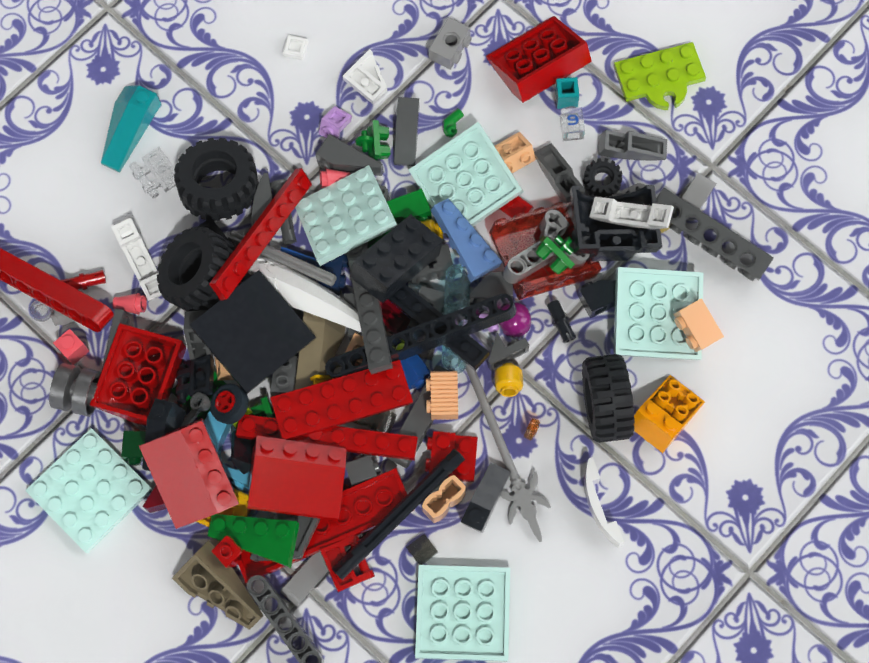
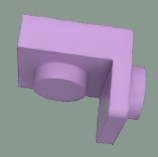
[319,106,352,139]

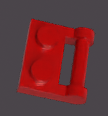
[320,535,375,593]

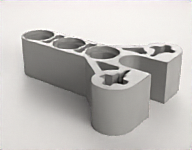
[503,209,590,284]

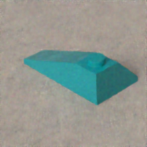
[101,85,161,173]

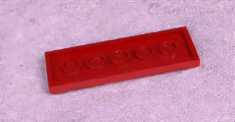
[270,360,413,440]

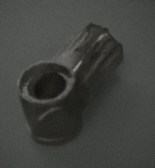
[352,411,397,433]

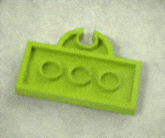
[613,42,706,110]

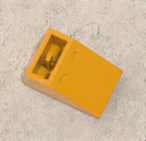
[634,375,705,453]

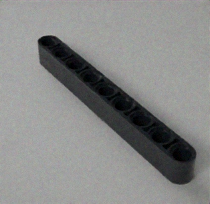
[325,294,517,379]

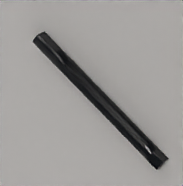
[332,449,465,580]

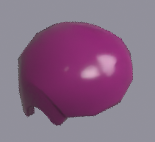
[499,302,531,338]

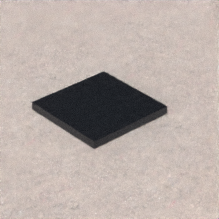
[189,270,316,394]

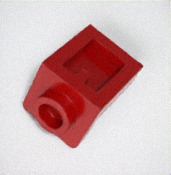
[211,536,243,568]

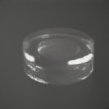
[30,300,53,322]

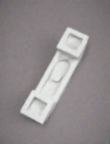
[589,197,674,229]
[111,217,162,302]
[585,457,624,548]

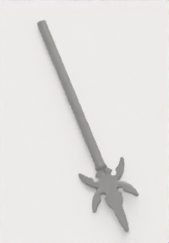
[462,360,551,542]

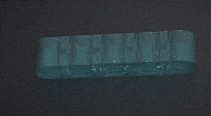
[442,264,470,374]

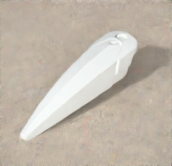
[248,257,362,333]

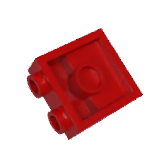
[425,431,478,482]

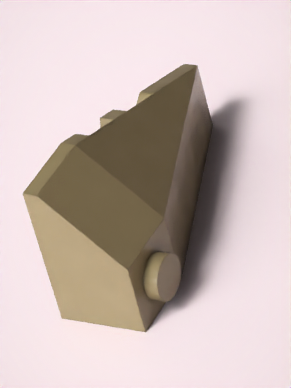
[295,311,346,390]
[172,540,263,630]

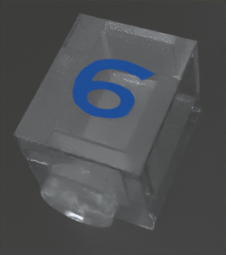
[560,106,585,141]

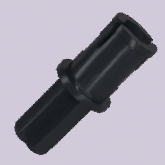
[547,300,576,343]

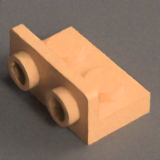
[495,132,536,173]

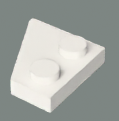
[343,49,387,104]

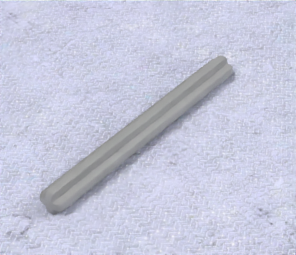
[228,230,337,286]

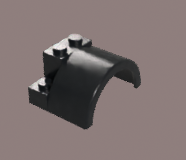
[570,185,662,262]

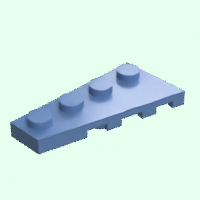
[431,198,502,282]

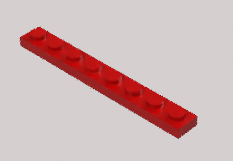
[209,168,312,300]
[236,414,418,461]

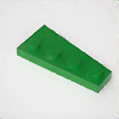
[208,514,299,568]

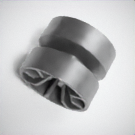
[49,363,101,417]

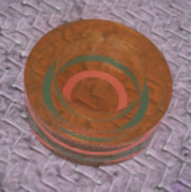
[523,418,541,441]

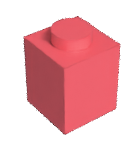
[53,329,90,365]

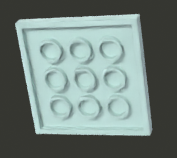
[409,122,524,227]
[295,165,397,266]
[614,267,703,360]
[25,428,153,553]
[415,565,510,662]

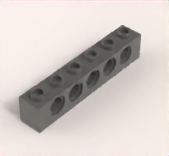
[656,187,774,281]

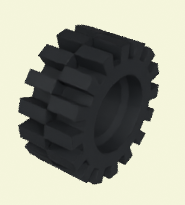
[583,158,623,197]

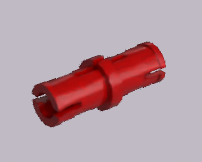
[61,270,106,290]

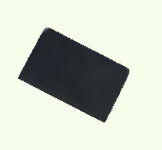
[231,430,255,474]

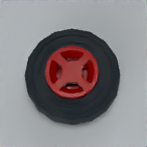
[210,383,249,424]

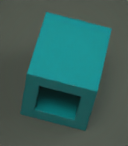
[555,77,579,109]

